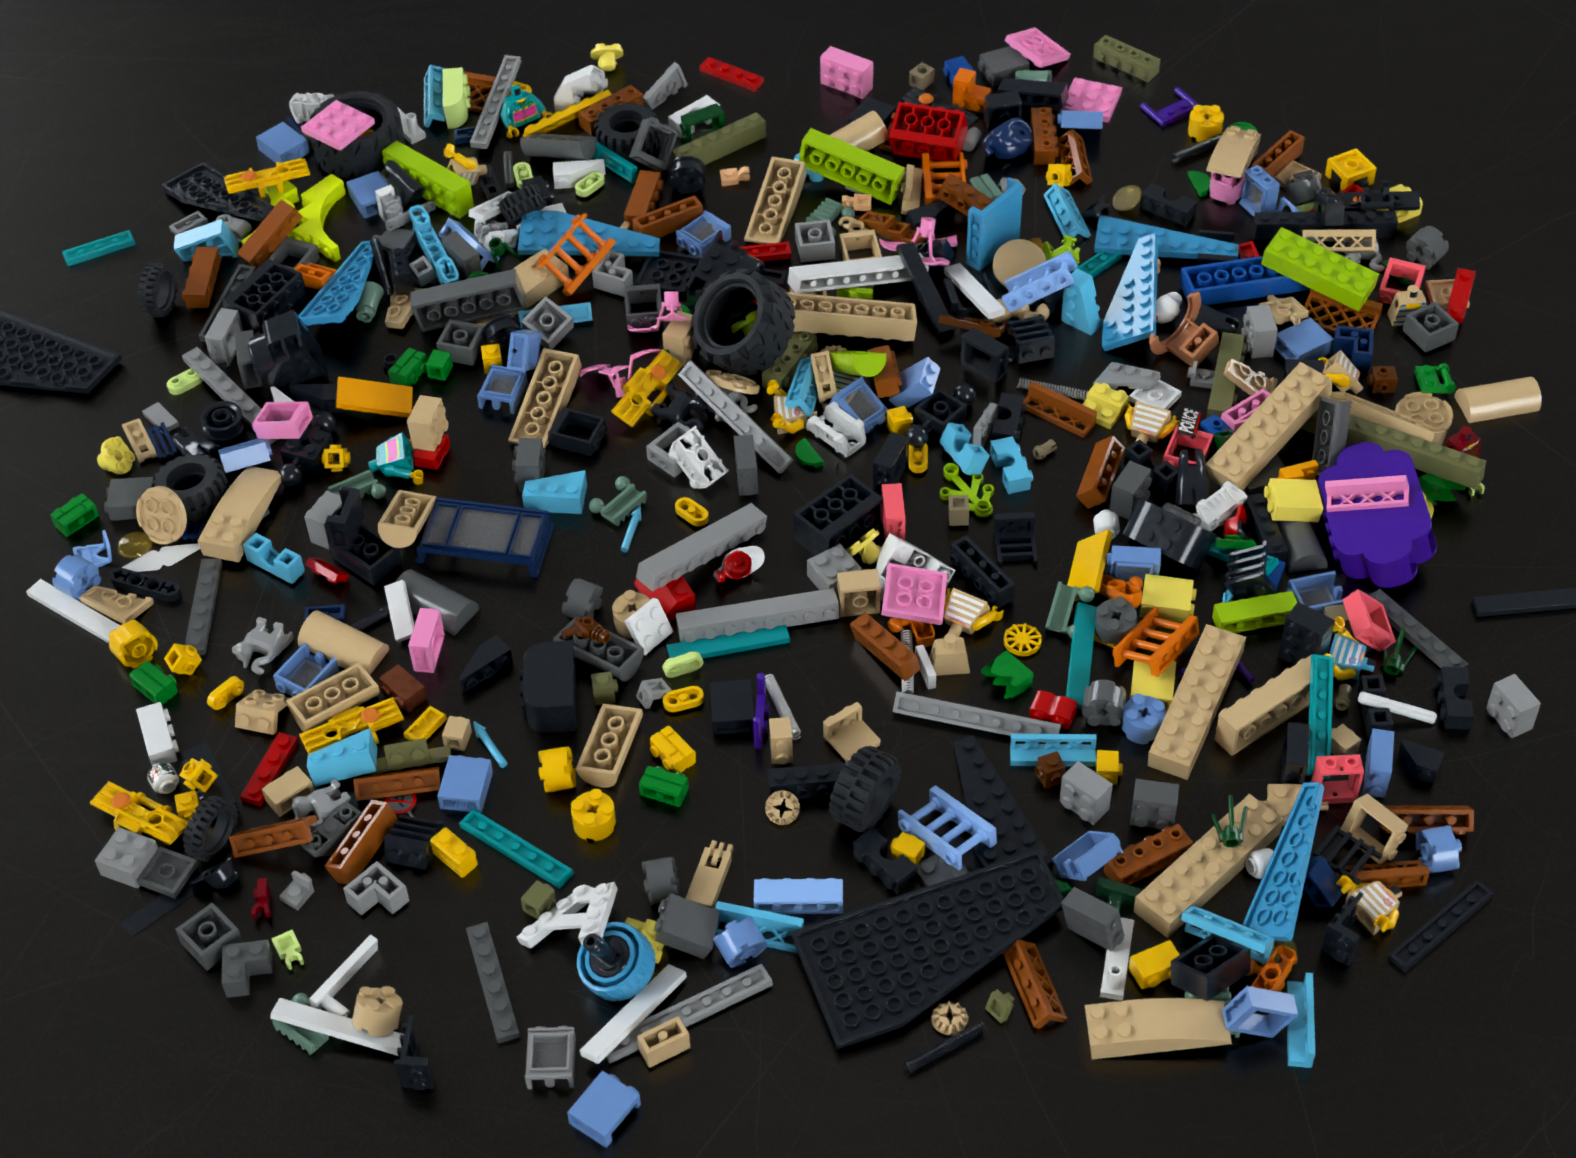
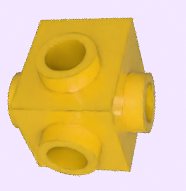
[1046,164,1072,188]
[322,445,350,472]
[164,643,202,675]
[179,758,218,792]

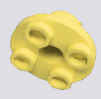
[591,43,623,72]
[97,436,135,475]
[846,528,881,565]

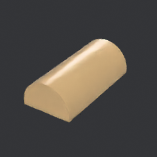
[829,110,889,151]
[1454,377,1542,423]
[378,490,436,548]
[298,610,389,675]
[286,663,380,732]
[576,704,643,788]

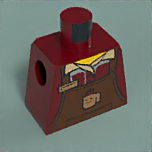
[1445,426,1481,458]

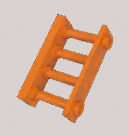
[922,152,967,205]
[535,213,616,296]
[1113,607,1199,677]

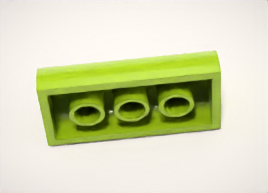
[829,351,886,377]

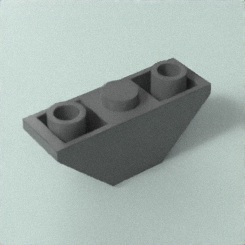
[300,801,362,857]

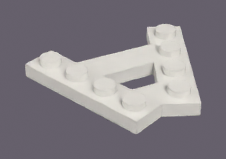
[517,882,618,948]

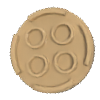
[993,239,1046,289]
[706,370,760,394]
[1395,392,1453,431]
[136,486,187,544]

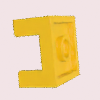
[1325,148,1377,191]

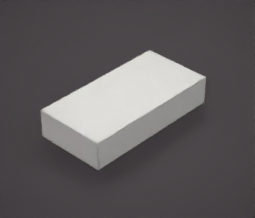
[915,645,936,690]

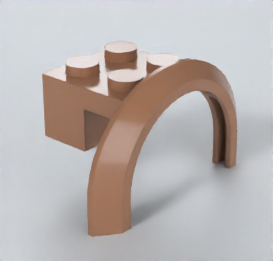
[1149,292,1219,367]

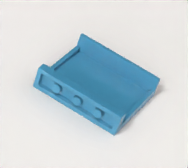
[966,177,1023,271]

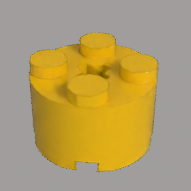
[1188,105,1224,143]
[109,620,158,668]
[538,746,576,793]
[571,789,616,841]

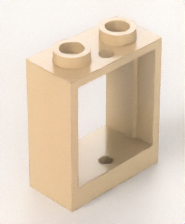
[840,229,882,261]
[1341,794,1408,864]

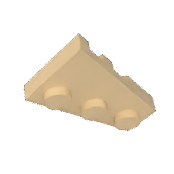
[385,285,422,329]
[1223,359,1278,396]
[80,585,154,624]

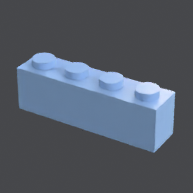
[754,878,843,914]

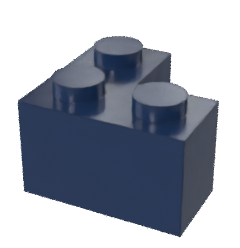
[1332,325,1374,371]
[1303,856,1343,908]

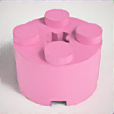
[1209,172,1245,204]

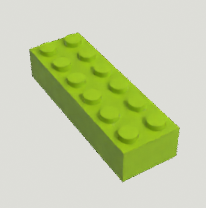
[799,128,905,205]
[382,140,474,219]
[1261,227,1379,312]

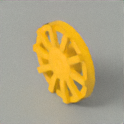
[1003,623,1042,656]

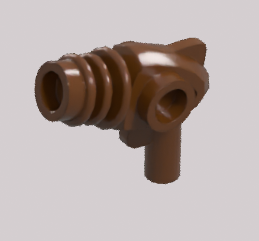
[562,616,611,644]

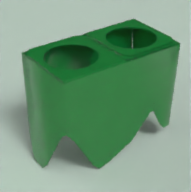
[1419,473,1466,505]
[981,650,1034,699]

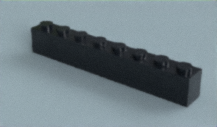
[1252,211,1398,240]

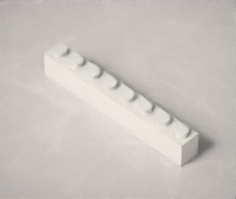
[788,253,929,293]

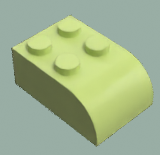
[443,67,471,129]

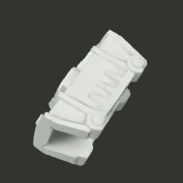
[289,93,334,123]
[806,401,866,458]
[668,426,729,489]
[1188,481,1247,532]

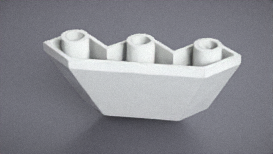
[554,65,608,112]
[876,533,956,601]

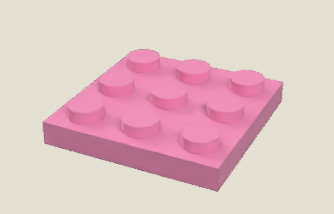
[1005,28,1071,68]
[1060,78,1122,123]
[301,100,375,151]
[881,563,947,625]

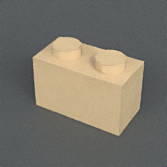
[769,717,793,764]
[262,766,314,817]
[637,1016,690,1068]

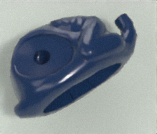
[982,118,1033,159]

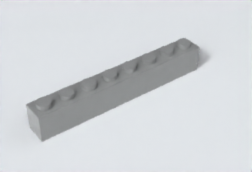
[636,503,767,591]
[675,588,839,642]

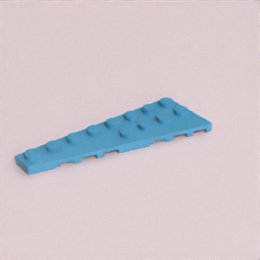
[1094,215,1239,260]
[1242,782,1325,941]

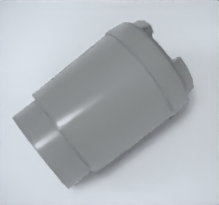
[962,127,981,152]

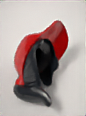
[1223,504,1251,541]

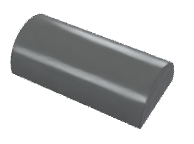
[520,133,597,160]
[1312,397,1352,476]
[1276,521,1327,573]
[396,569,479,636]
[553,616,644,681]

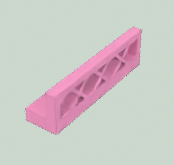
[1325,475,1409,512]

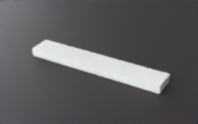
[944,263,1005,319]
[26,579,120,643]
[580,964,687,1064]
[271,998,404,1056]

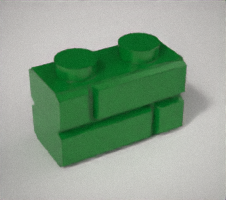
[388,348,428,386]
[50,494,99,537]
[129,661,178,705]
[639,766,689,807]

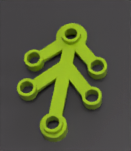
[940,463,994,517]

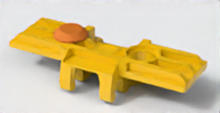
[224,158,310,198]
[611,349,683,427]
[299,697,404,755]
[90,781,188,845]

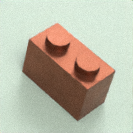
[379,664,427,713]

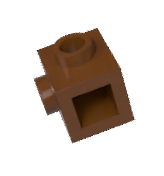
[1367,366,1398,393]
[1035,751,1066,788]

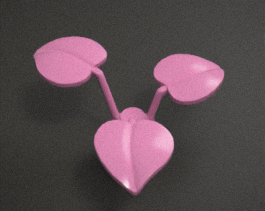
[879,217,957,266]
[627,292,688,333]
[579,349,661,398]

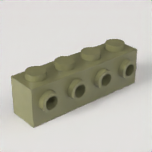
[1093,35,1160,82]
[762,331,818,391]

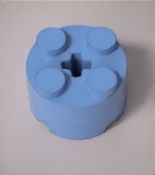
[52,554,101,601]
[1121,694,1166,744]
[1415,825,1462,873]
[713,917,767,968]

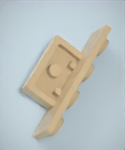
[900,164,923,215]

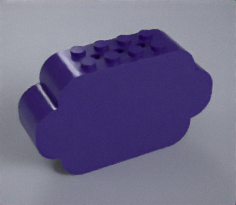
[1318,442,1437,588]

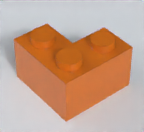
[952,68,991,113]

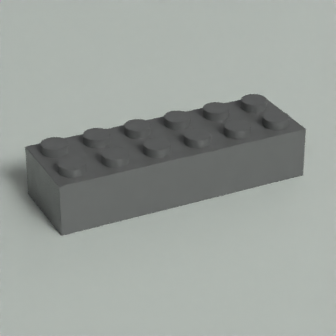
[411,269,526,332]

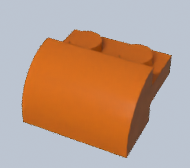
[294,262,337,291]

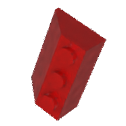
[634,576,696,621]

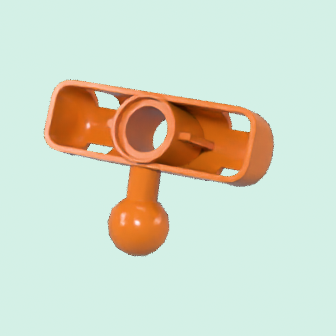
[1097,574,1144,608]
[888,617,935,647]
[1247,945,1297,992]

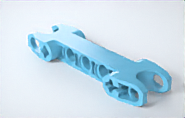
[409,205,459,285]

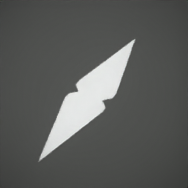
[122,543,201,572]

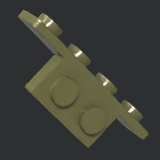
[368,738,451,775]

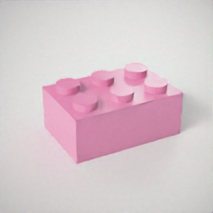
[820,46,873,99]

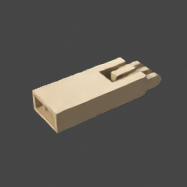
[685,840,734,909]

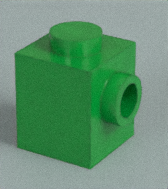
[426,350,453,381]

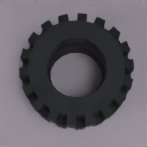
[498,185,546,224]

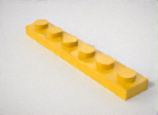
[522,90,612,138]

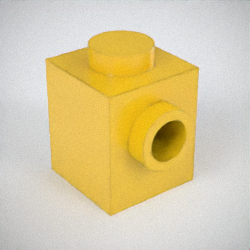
[481,344,502,374]
[887,406,913,436]
[1096,750,1123,784]
[174,790,201,821]
[890,831,925,865]

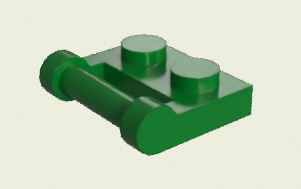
[1414,363,1456,393]

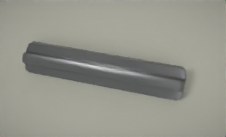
[503,151,515,189]

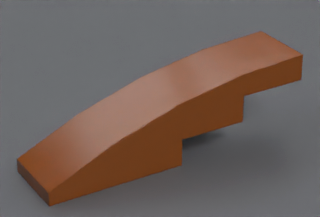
[858,211,927,245]

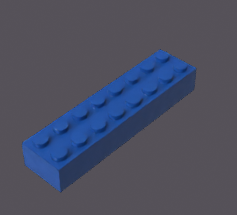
[1180,256,1311,305]

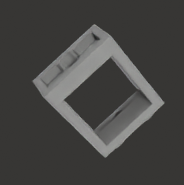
[205,308,243,367]
[646,422,701,478]

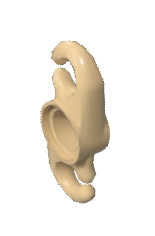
[838,216,869,239]

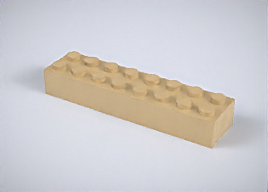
[787,292,917,342]
[1206,362,1332,491]
[1147,624,1246,780]
[1133,794,1284,938]

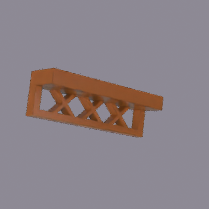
[1057,128,1092,186]
[1023,381,1097,438]
[353,766,441,801]
[229,815,317,858]
[1334,860,1430,888]
[1003,939,1067,1029]

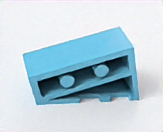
[174,219,239,261]
[1061,269,1103,336]
[522,470,587,514]
[307,728,377,787]

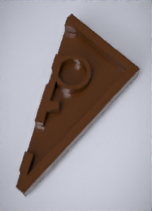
[938,315,1008,338]

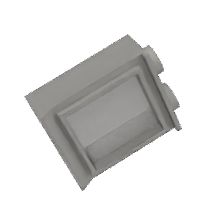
[525,1026,576,1089]

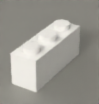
[136,702,179,766]

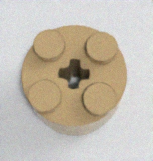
[612,590,651,638]
[352,986,403,1036]

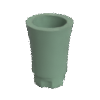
[1015,70,1052,82]
[356,281,384,322]

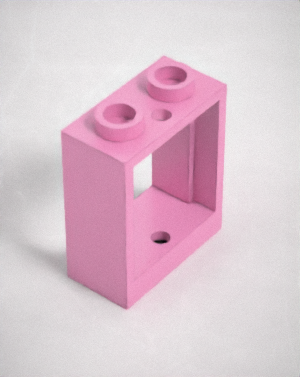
[252,402,313,439]
[408,608,445,673]

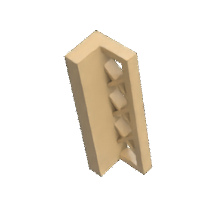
[1303,230,1376,252]

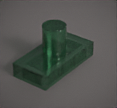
[1095,876,1142,910]

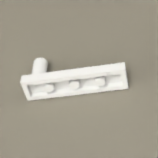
[397,107,426,144]
[469,191,512,238]
[1100,918,1134,1001]
[310,934,378,1017]

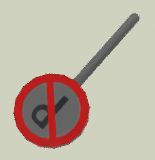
[385,793,417,817]

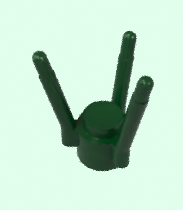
[488,237,525,272]
[1381,627,1418,675]
[1211,795,1248,848]

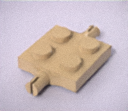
[1259,294,1309,325]
[1260,784,1328,826]

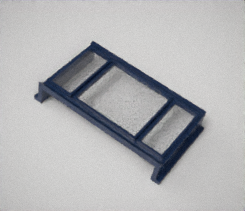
[415,497,555,578]

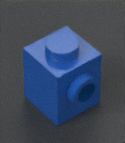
[1200,414,1230,449]

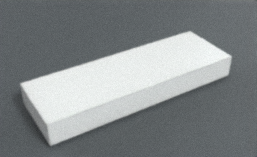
[384,580,415,642]

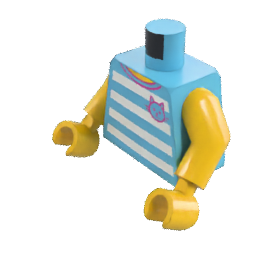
[1323,616,1376,681]

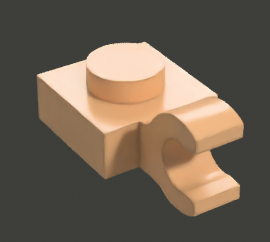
[720,166,750,186]
[842,194,872,211]

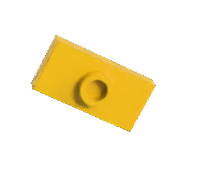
[403,706,447,741]

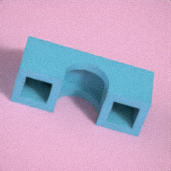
[939,423,990,475]
[990,436,1033,494]
[243,533,305,584]

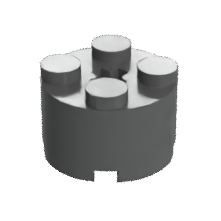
[1283,170,1323,207]
[1406,226,1449,269]
[562,578,603,619]
[1095,597,1137,646]
[1082,680,1126,726]
[642,856,681,905]

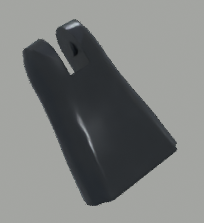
[380,160,426,212]
[1194,302,1240,336]
[171,427,223,462]
[1175,449,1212,505]

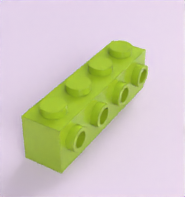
[1212,591,1297,633]

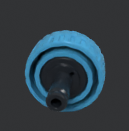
[577,922,655,1001]

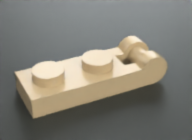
[810,350,837,402]
[122,418,158,463]

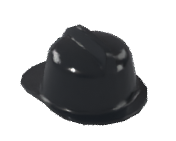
[189,854,240,889]

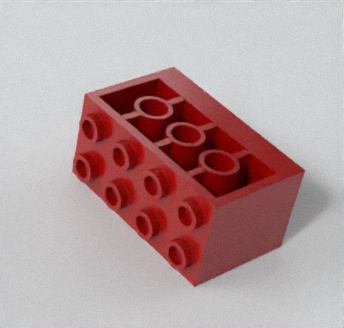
[889,102,968,162]

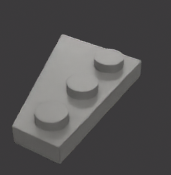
[642,62,688,110]
[1093,362,1161,389]
[970,403,998,447]

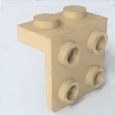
[235,690,290,735]
[823,702,880,762]

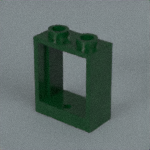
[680,103,725,145]

